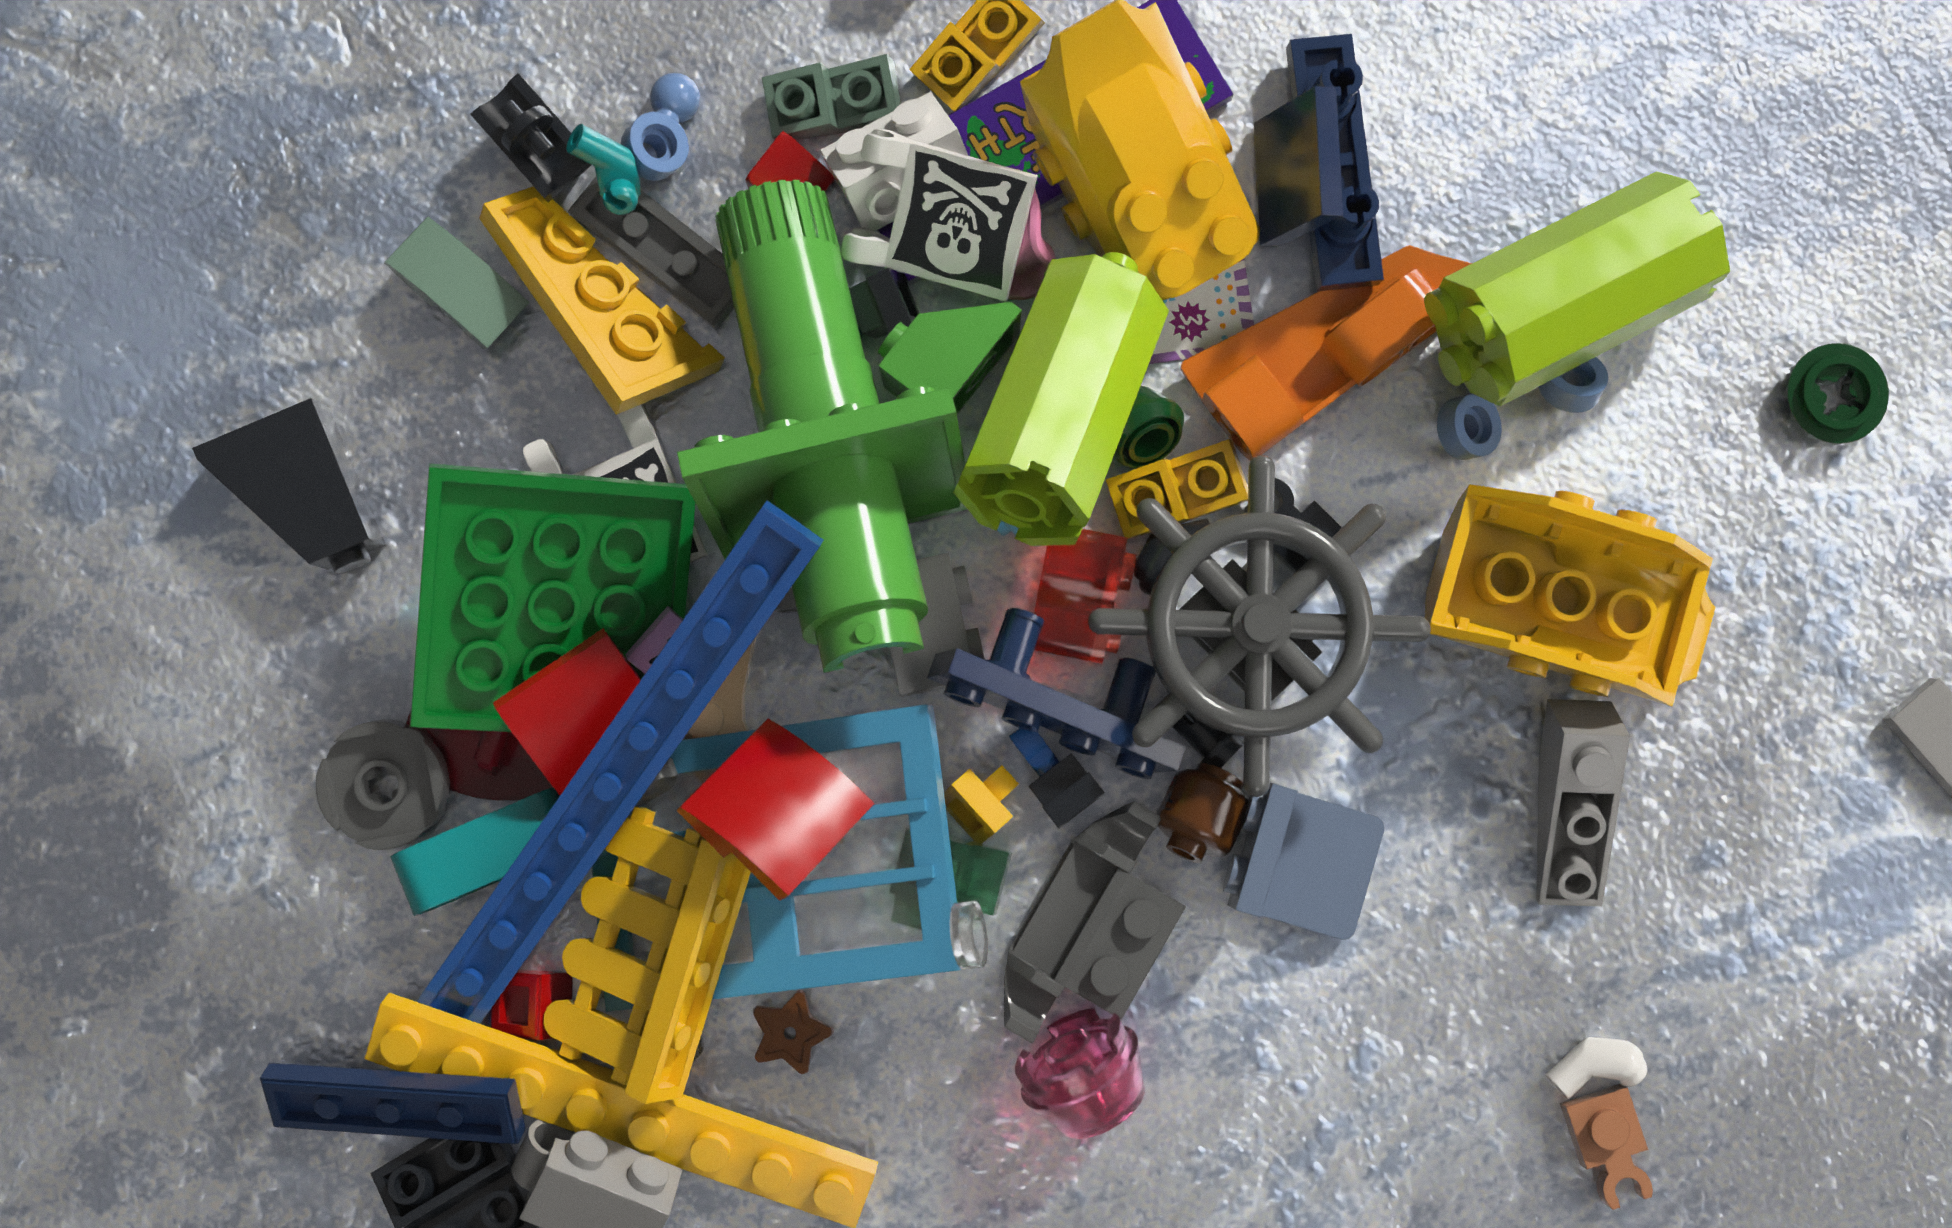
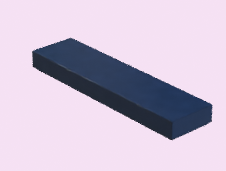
[260,1063,526,1144]

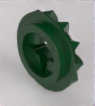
[1782,343,1889,446]

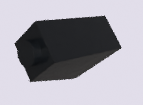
[192,398,386,574]

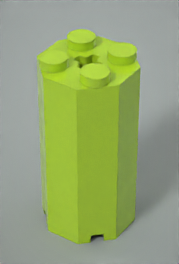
[1424,171,1730,407]
[953,252,1169,546]

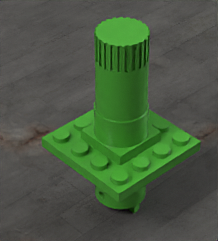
[677,180,967,673]

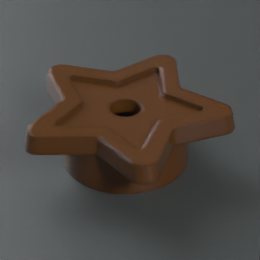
[753,990,834,1074]

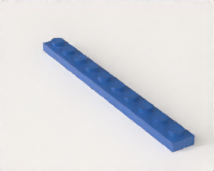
[416,500,824,1024]

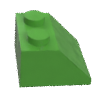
[877,302,1022,415]

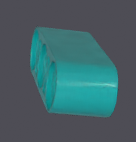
[390,787,560,916]

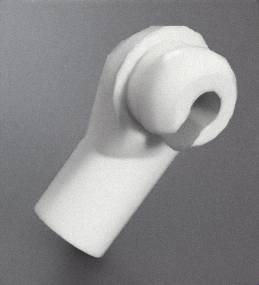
[1545,1037,1647,1099]

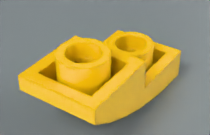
[909,0,1045,112]
[1105,439,1248,540]

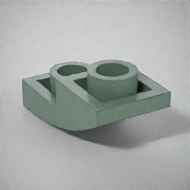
[762,54,901,140]
[384,217,530,349]

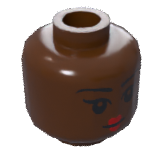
[1157,763,1248,863]

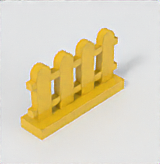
[544,807,751,1104]

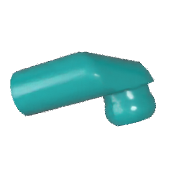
[566,124,641,215]

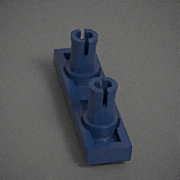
[1286,34,1384,292]
[927,608,1186,779]

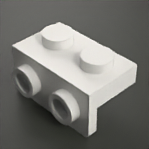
[820,92,968,231]

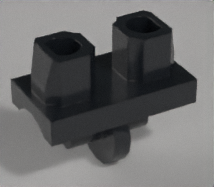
[470,73,592,203]

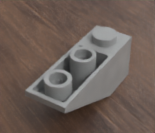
[1536,699,1630,907]

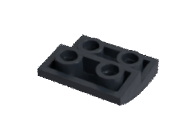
[370,1138,541,1228]

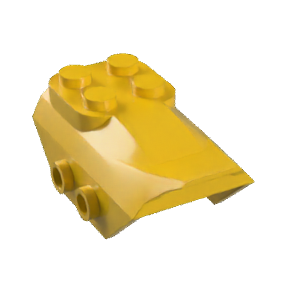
[1019,0,1260,300]
[1424,484,1716,707]

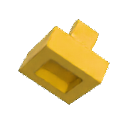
[944,765,1019,846]

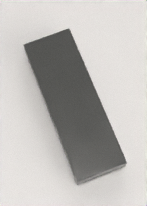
[568,177,734,331]

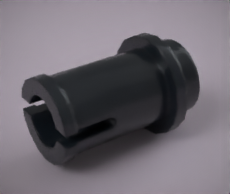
[1172,713,1244,768]

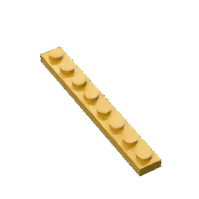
[364,992,878,1228]

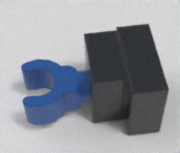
[849,267,920,339]
[1009,728,1105,829]

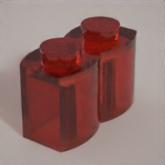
[1033,529,1137,665]

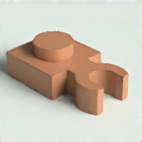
[1560,1084,1653,1210]

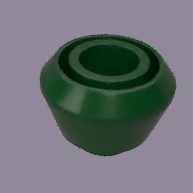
[1112,386,1184,468]

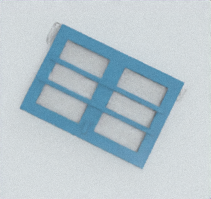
[592,704,988,1012]

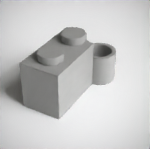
[511,1120,683,1228]

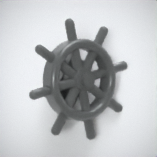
[1088,455,1431,797]

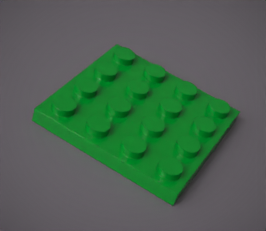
[410,463,696,732]

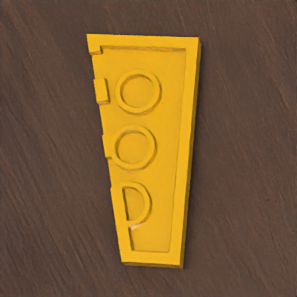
[479,186,725,415]

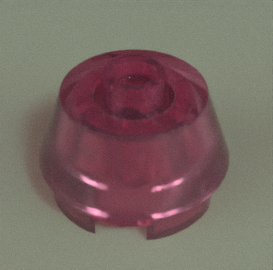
[1015,1008,1145,1139]

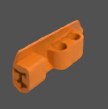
[1181,245,1472,461]

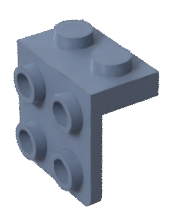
[1223,783,1385,940]

